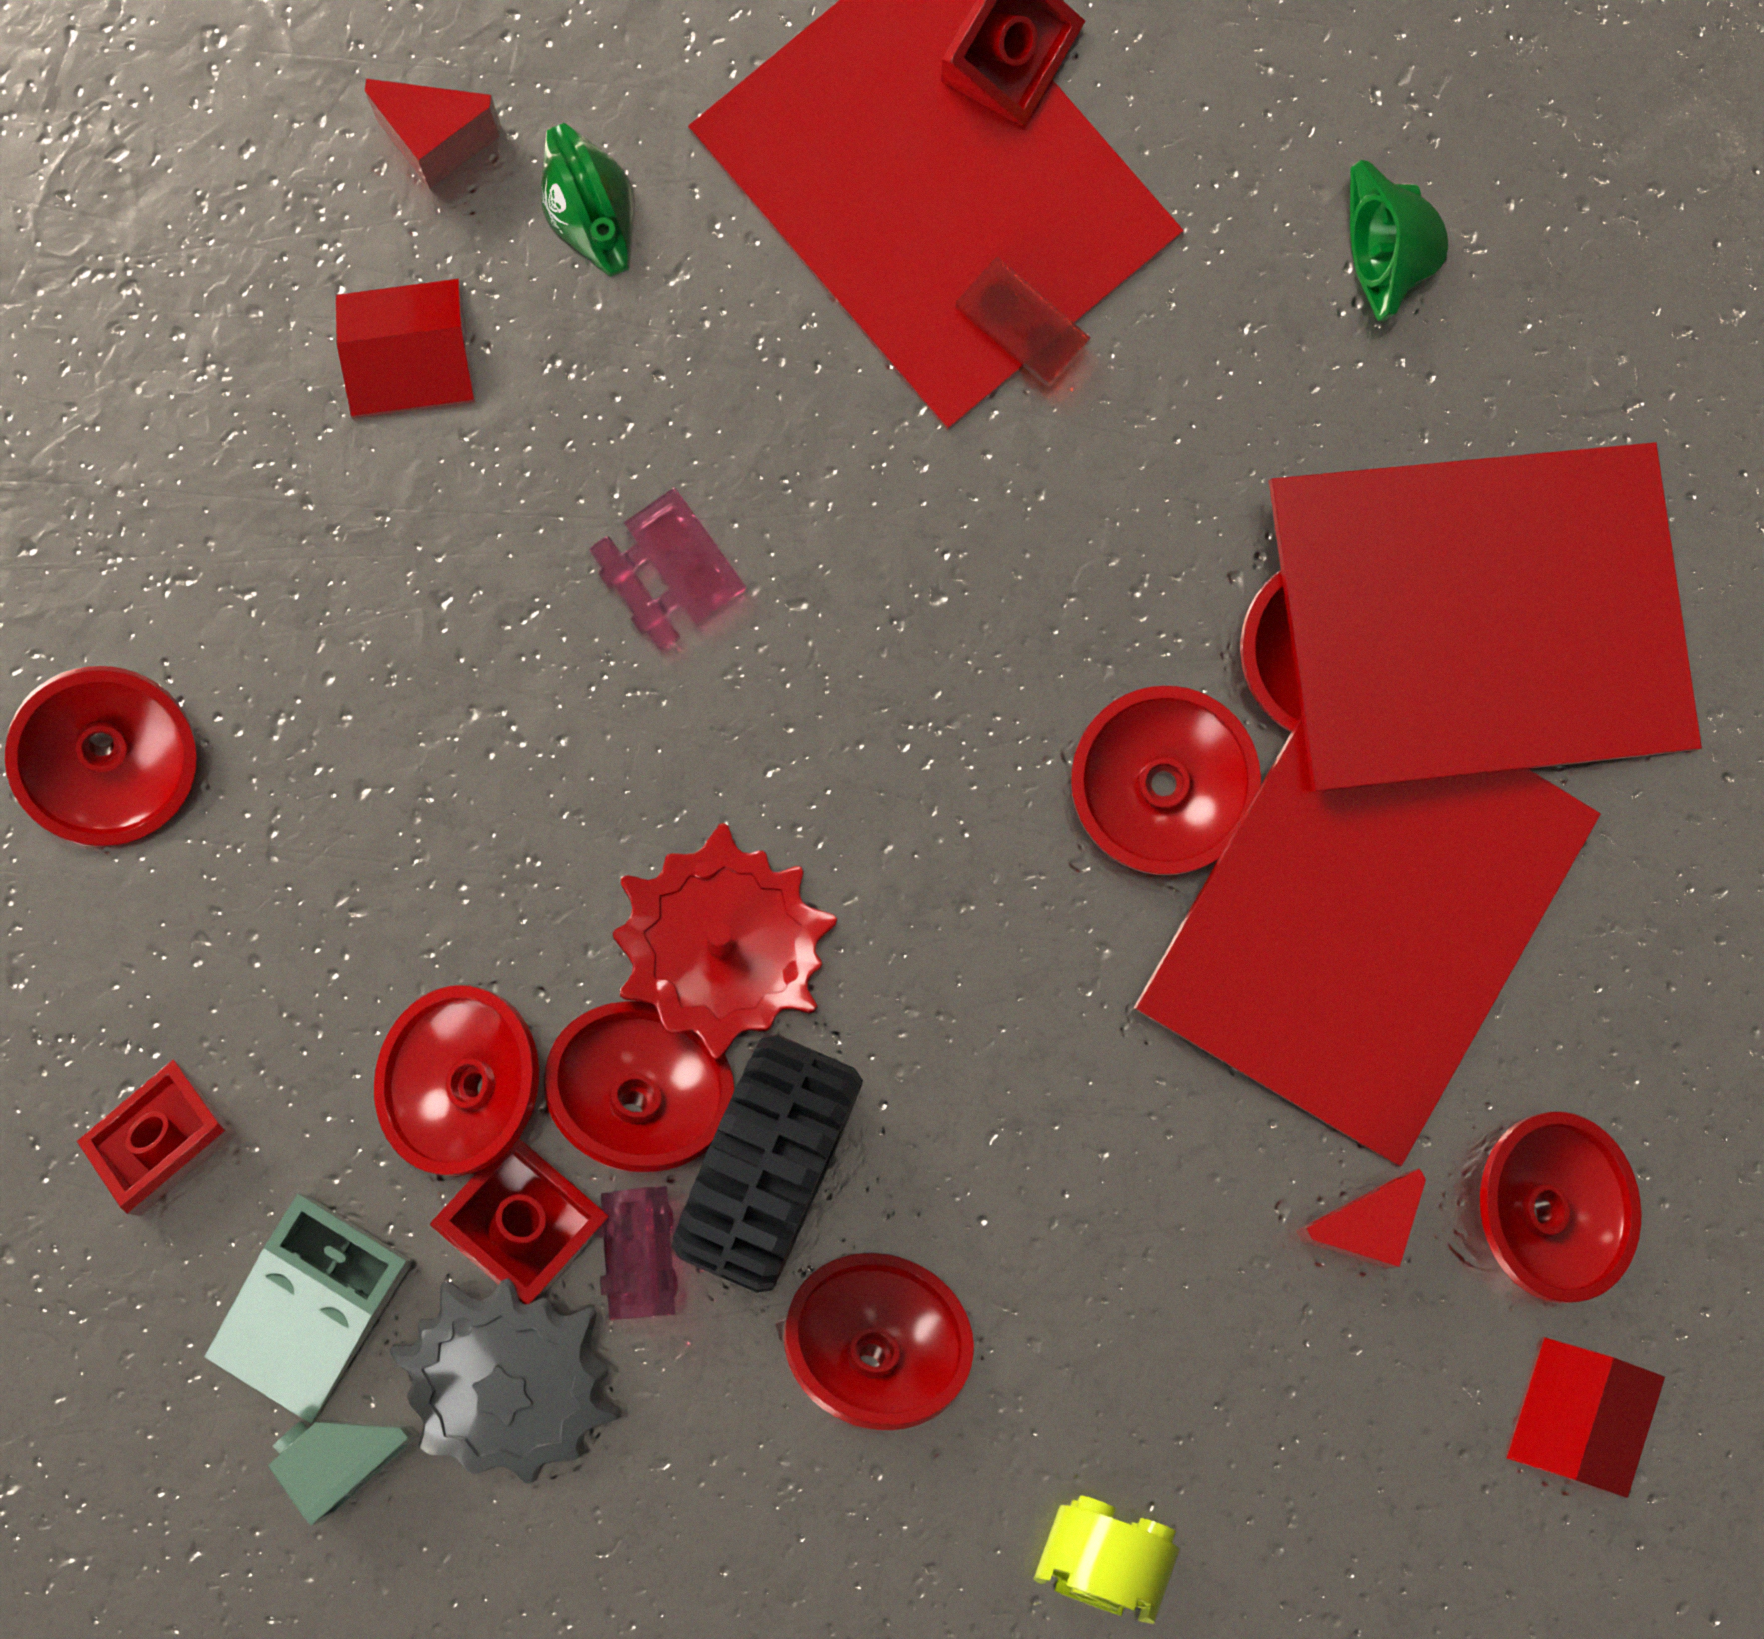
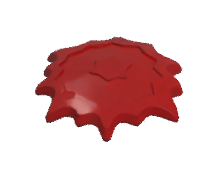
[612,823,838,1060]

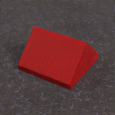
[941,0,1086,126]
[364,79,501,189]
[336,278,475,418]
[77,1059,237,1216]
[430,1138,609,1304]
[1296,1168,1426,1268]
[1505,1337,1665,1498]

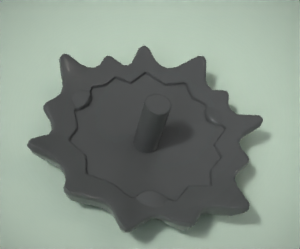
[390,1278,621,1483]

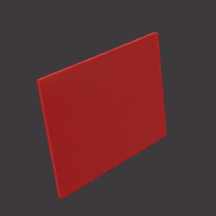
[688,0,1184,430]
[1268,442,1702,792]
[1134,716,1601,1167]

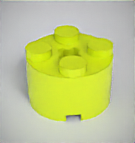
[1033,1495,1180,1624]

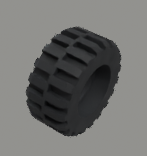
[671,1034,863,1293]

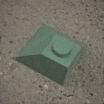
[268,1421,420,1526]

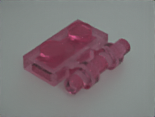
[589,487,748,651]
[597,1186,678,1320]

